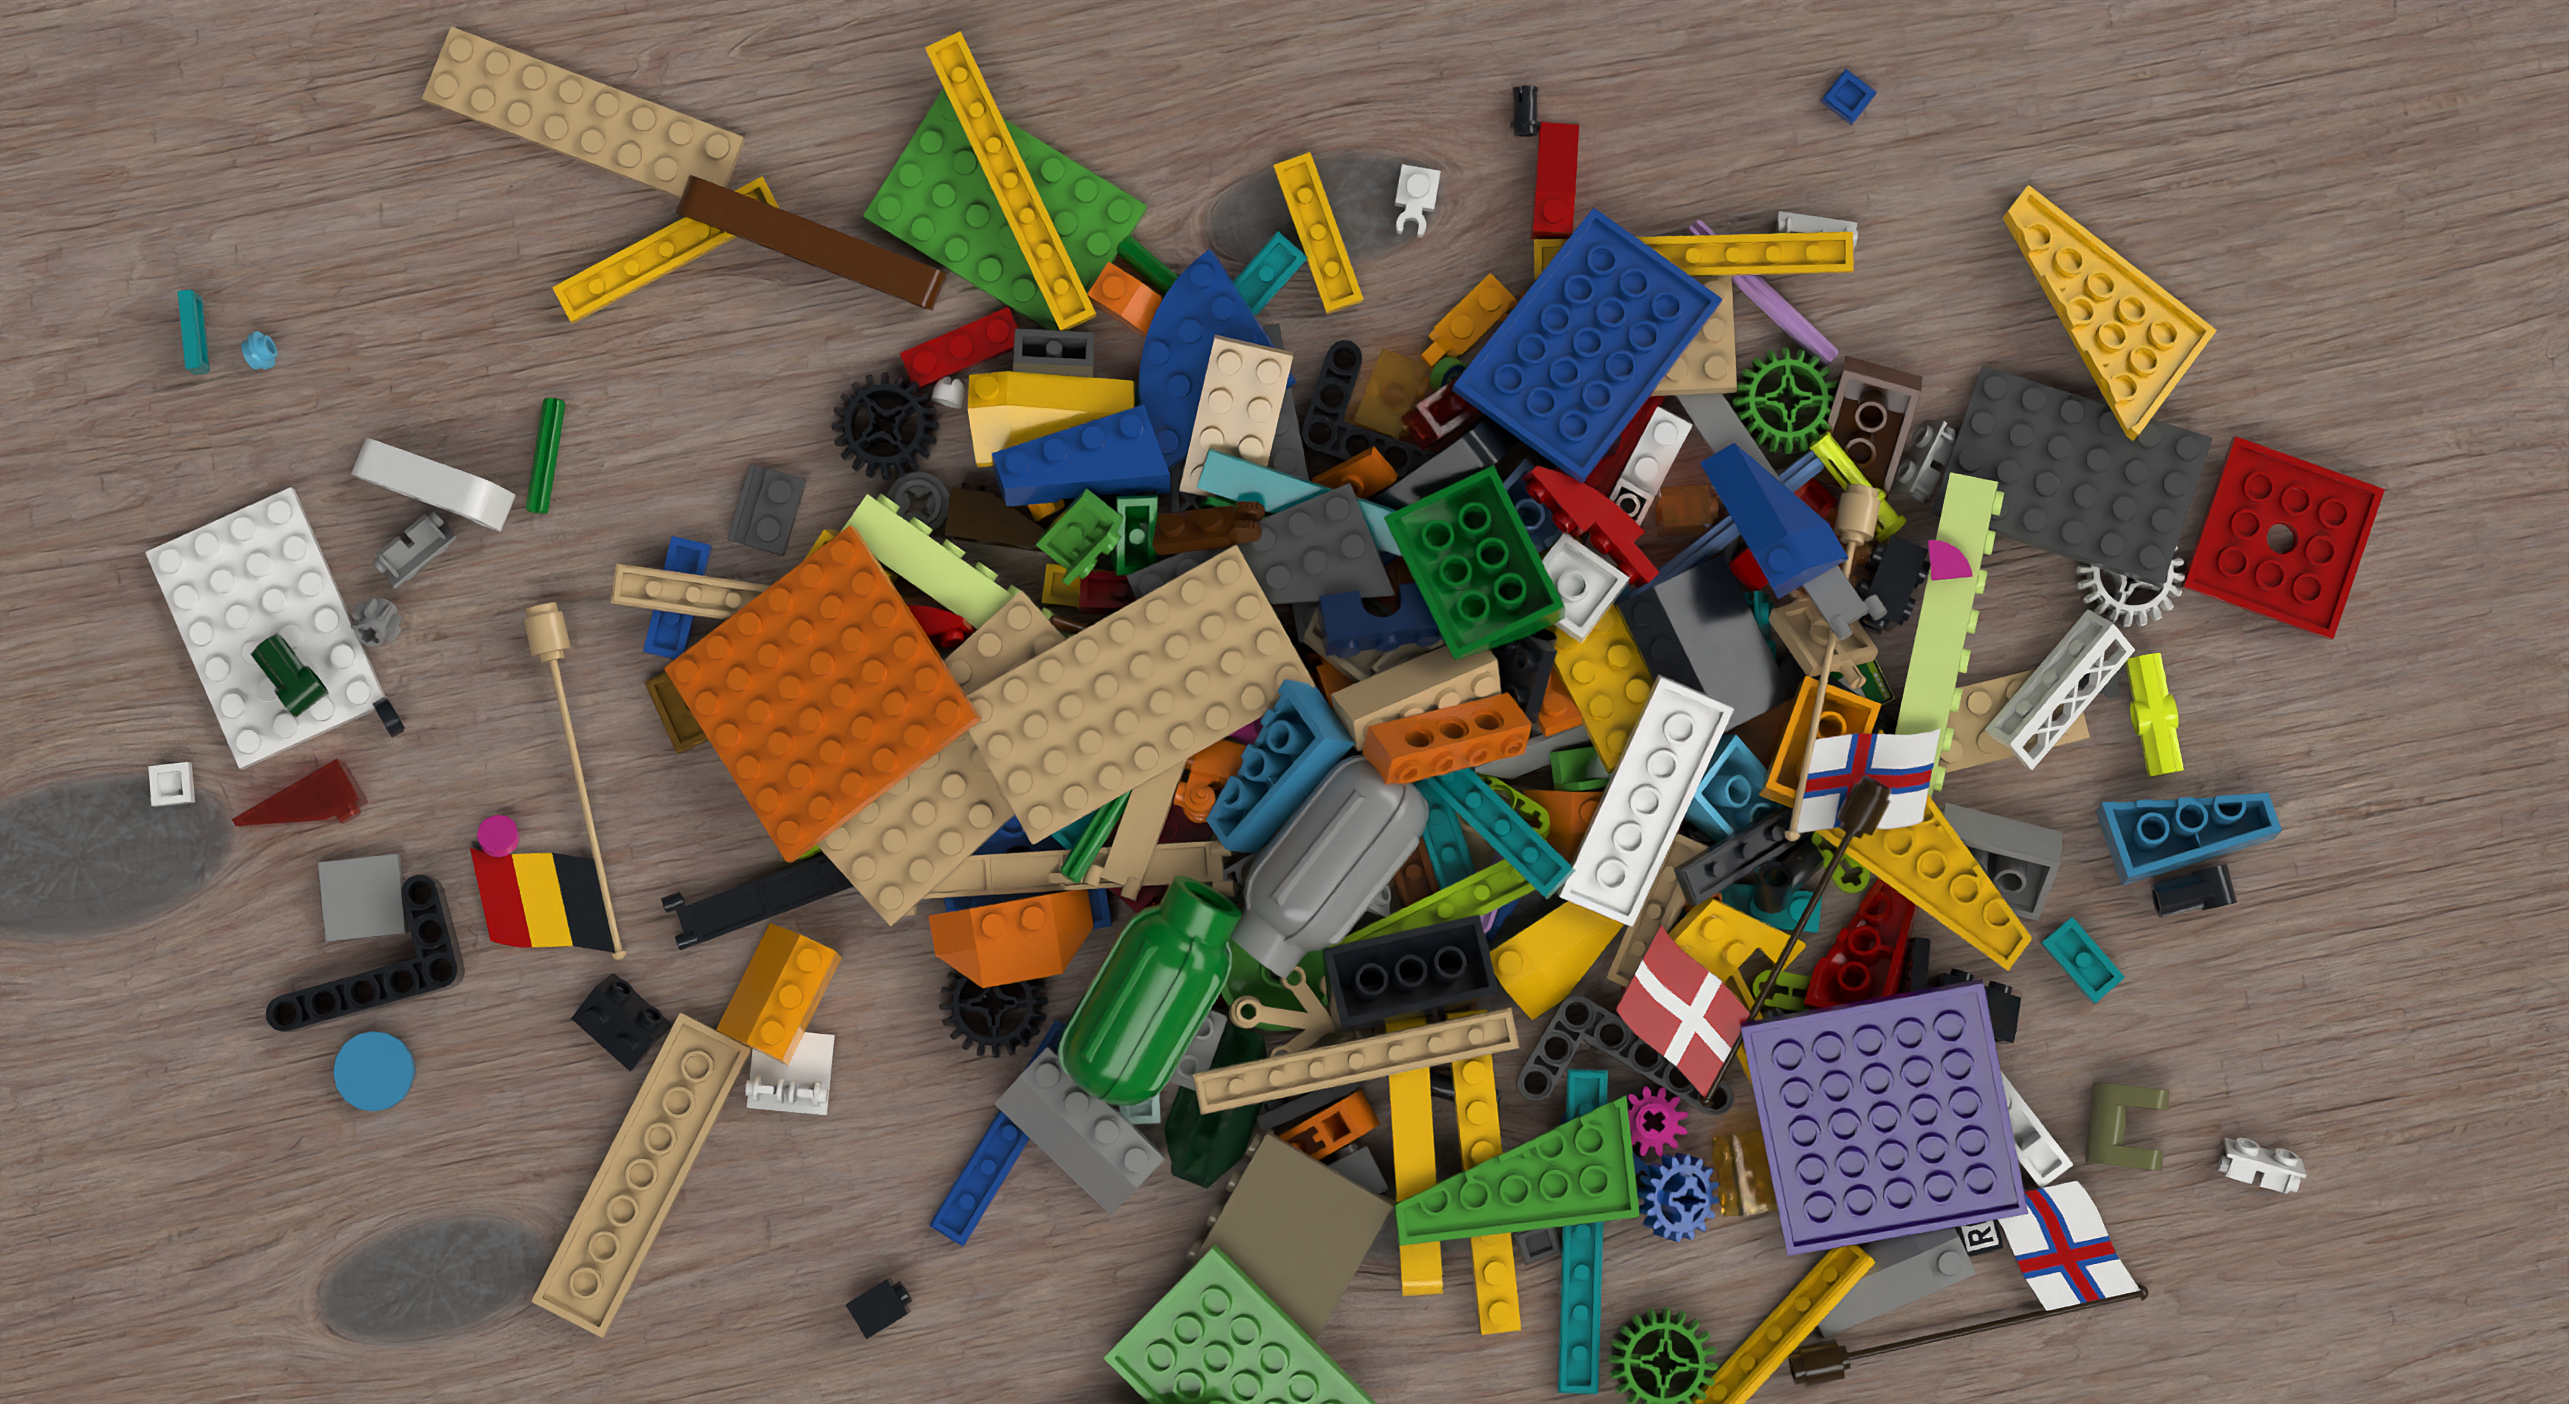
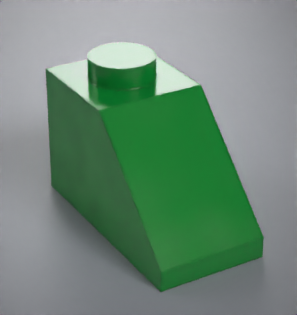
[1110,495,1158,575]

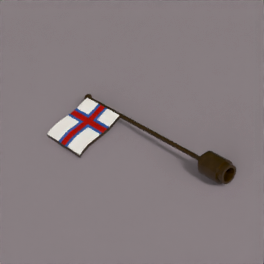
[1788,1180,2148,1387]

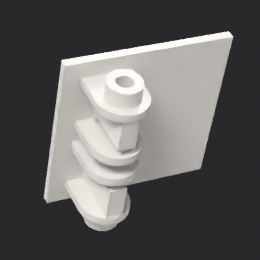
[745,1032,835,1115]

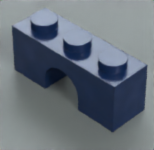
[1317,582,1443,658]

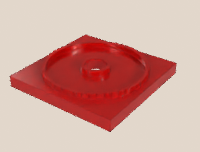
[2180,436,2385,640]

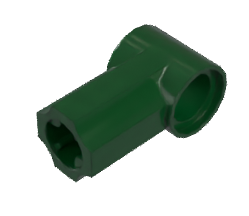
[250,633,329,718]

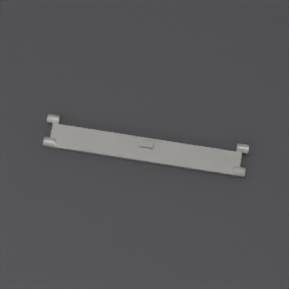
[1674,393,1887,641]

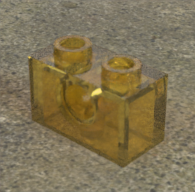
[1353,348,1430,440]

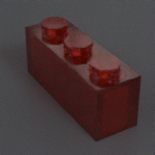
[1400,374,1480,451]

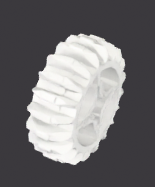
[2075,546,2185,628]

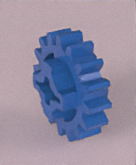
[1637,1152,1720,1242]

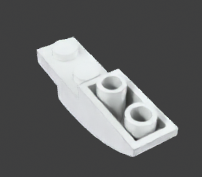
[1584,406,1693,567]
[2001,1071,2073,1188]

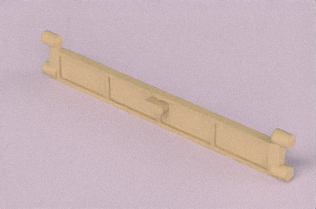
[1083,758,1188,901]
[905,841,1235,916]

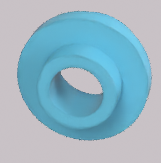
[241,331,277,370]

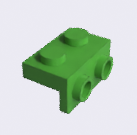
[1036,488,1124,586]

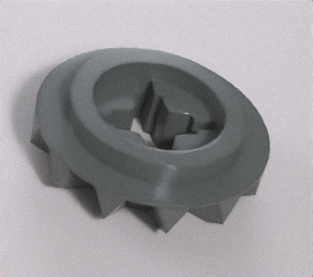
[887,472,950,532]

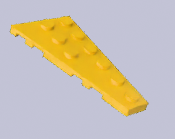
[1815,729,2032,971]

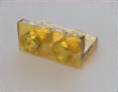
[1711,1130,1778,1217]

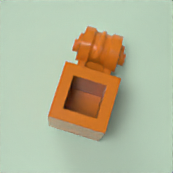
[1174,739,1247,823]

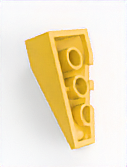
[968,371,1135,467]
[1489,901,1624,1020]

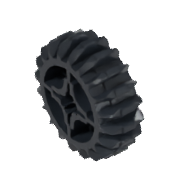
[831,372,940,480]
[939,972,1048,1058]

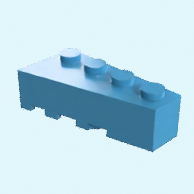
[2096,793,2282,886]

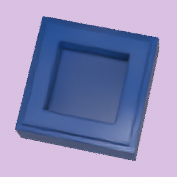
[1821,69,1877,126]

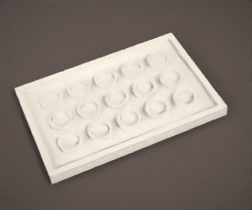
[145,487,386,770]

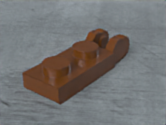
[1152,500,1265,555]

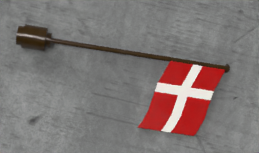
[1616,775,1892,1107]

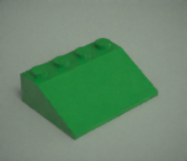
[1384,465,1565,661]

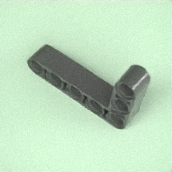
[1516,996,1734,1116]

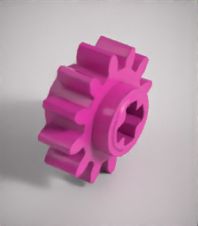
[1627,1086,1688,1157]

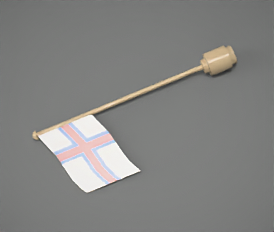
[1784,484,1941,841]

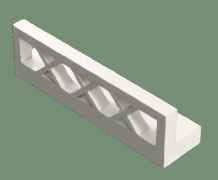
[1985,610,2135,770]

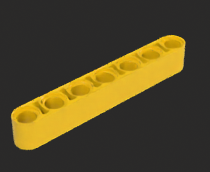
[1385,1017,1443,1296]

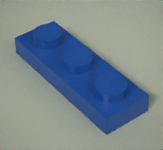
[643,536,712,660]

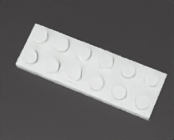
[1557,674,1734,927]

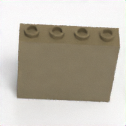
[1185,1128,1395,1342]

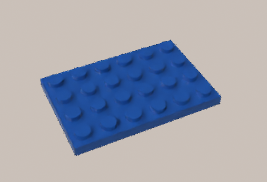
[1452,207,1723,484]

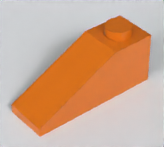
[1087,261,1163,339]
[1278,1089,1381,1160]

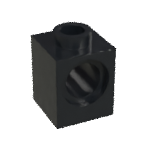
[846,1277,912,1339]

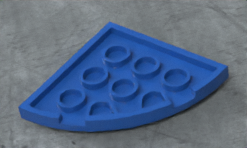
[1139,249,1297,470]

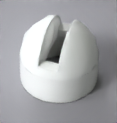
[931,377,965,409]

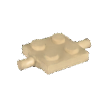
[1768,586,1879,689]

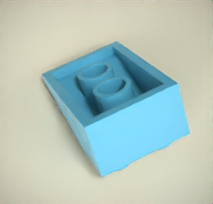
[1684,735,1780,874]

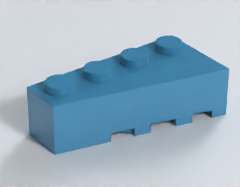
[1206,679,1355,853]

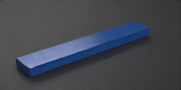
[929,1019,1066,1247]

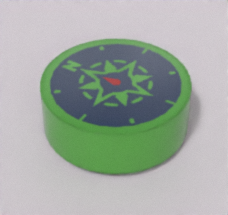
[1430,356,1467,398]

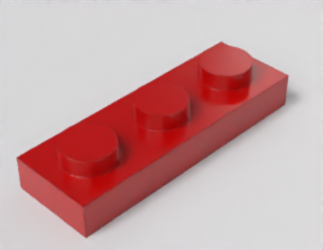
[899,307,1018,391]

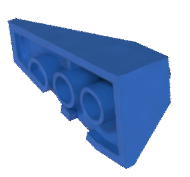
[1700,442,1849,599]

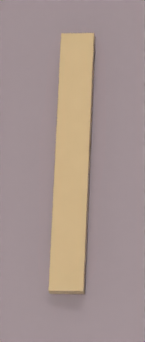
[1193,1007,1519,1114]

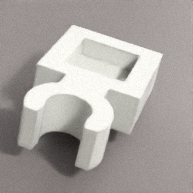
[1395,164,1441,238]

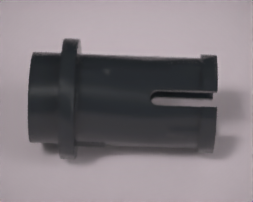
[1510,86,1541,137]

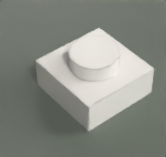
[148,762,195,807]

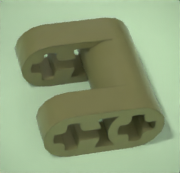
[2085,1082,2169,1171]

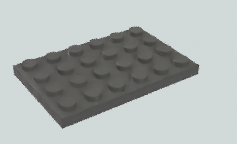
[1932,366,2213,588]

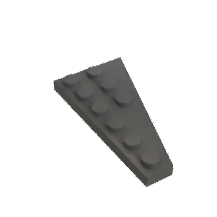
[1127,483,1396,605]

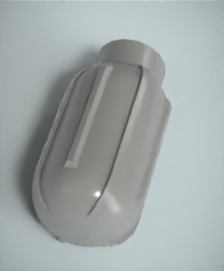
[1230,755,1429,978]

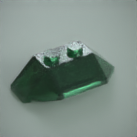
[1164,1023,1267,1188]

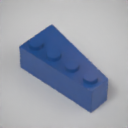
[991,404,1171,507]

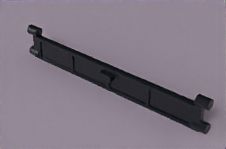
[661,854,854,951]

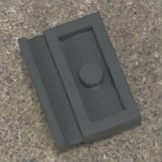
[727,463,807,557]

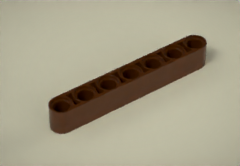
[676,175,947,311]

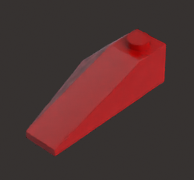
[1804,878,1918,1010]

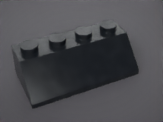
[1322,914,1499,1035]

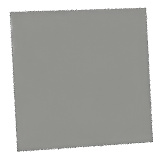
[318,853,408,942]

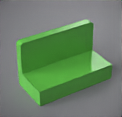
[1550,746,1613,791]

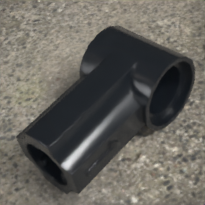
[1752,839,1824,914]
[2151,864,2237,918]

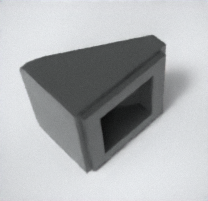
[1513,1227,1562,1266]

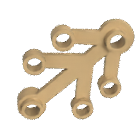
[1229,966,1385,1057]

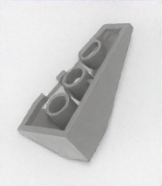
[1817,1227,1976,1338]

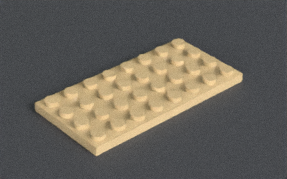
[967,544,1315,845]
[817,590,1067,927]

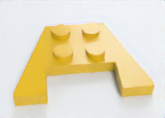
[1668,897,1807,983]

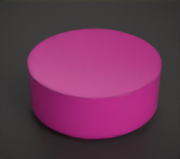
[477,815,519,857]

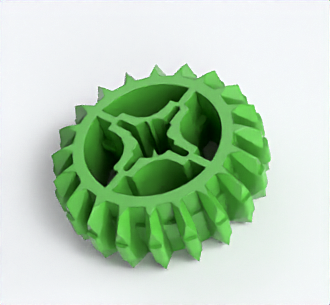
[1732,347,1839,455]
[1608,1307,1718,1404]

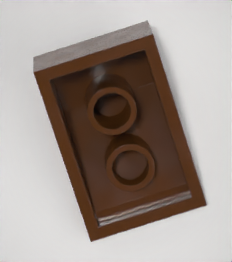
[1813,356,1922,500]

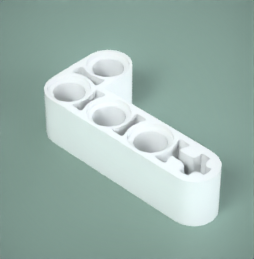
[351,438,516,532]

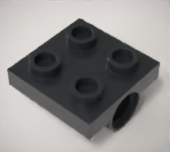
[1492,628,1557,724]

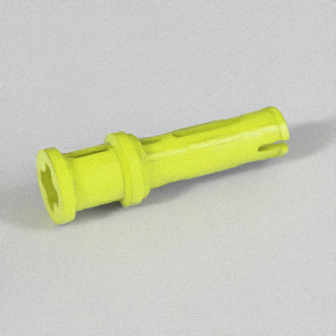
[1809,431,1907,542]

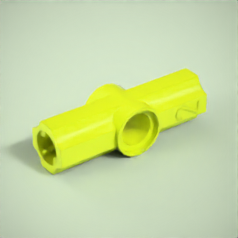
[2125,653,2184,777]

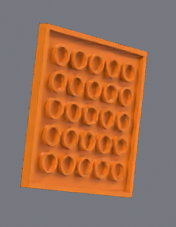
[663,525,982,863]

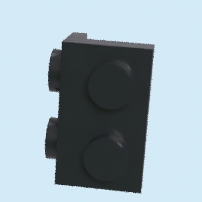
[571,974,672,1072]

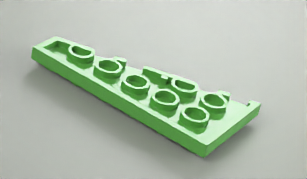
[1393,1095,1640,1246]

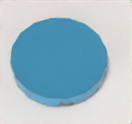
[333,1031,416,1112]

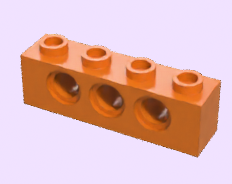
[1362,693,1532,784]

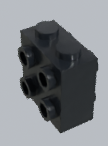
[1855,535,1930,635]

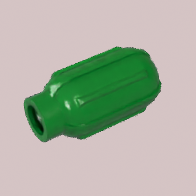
[1058,875,1242,1106]

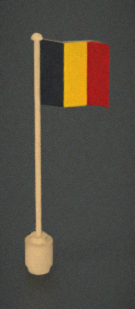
[469,602,627,960]

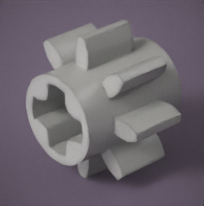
[350,597,403,647]

